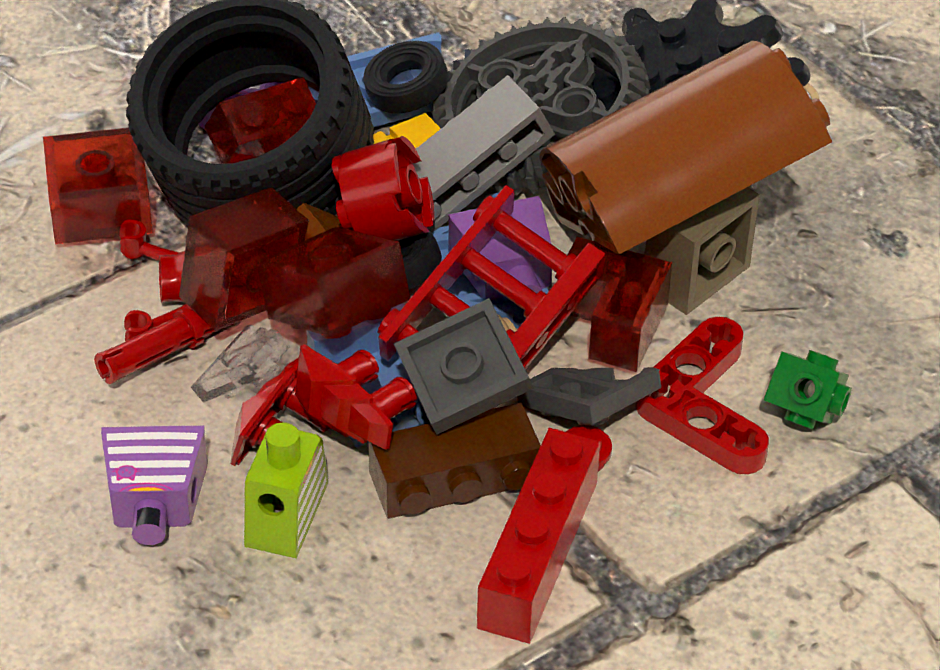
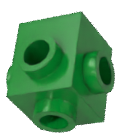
[763,350,852,429]

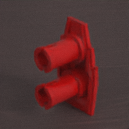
[295,344,417,450]
[230,357,330,466]

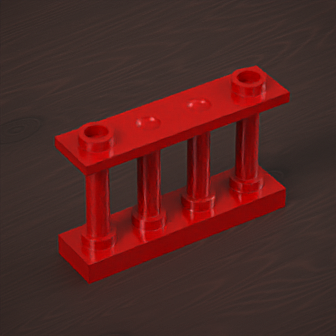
[377,185,606,409]

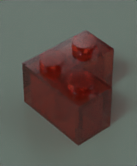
[204,77,316,164]
[567,236,673,372]

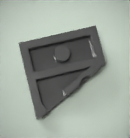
[517,367,661,426]

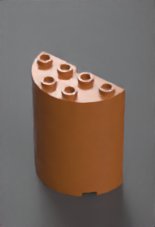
[539,41,832,255]

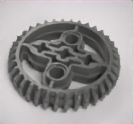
[432,17,651,195]

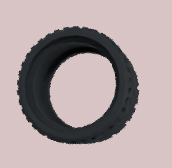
[126,0,374,248]

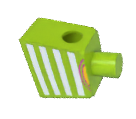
[244,423,328,559]

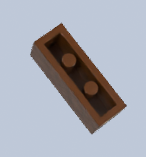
[369,402,541,519]

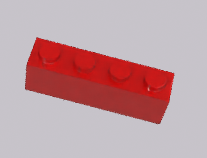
[477,427,600,644]

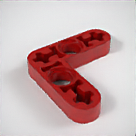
[636,317,769,475]

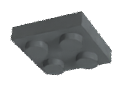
[394,298,534,435]

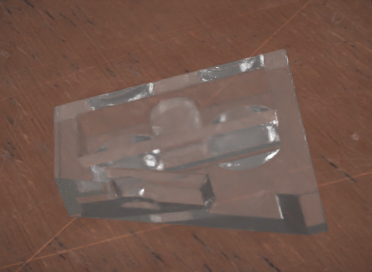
[191,325,290,403]

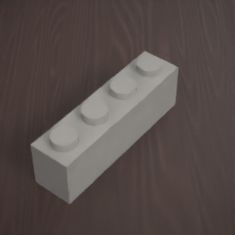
[413,75,555,232]

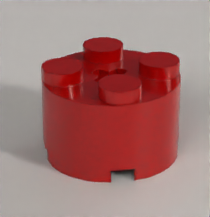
[332,136,435,249]

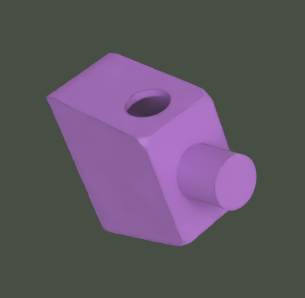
[448,196,552,307]

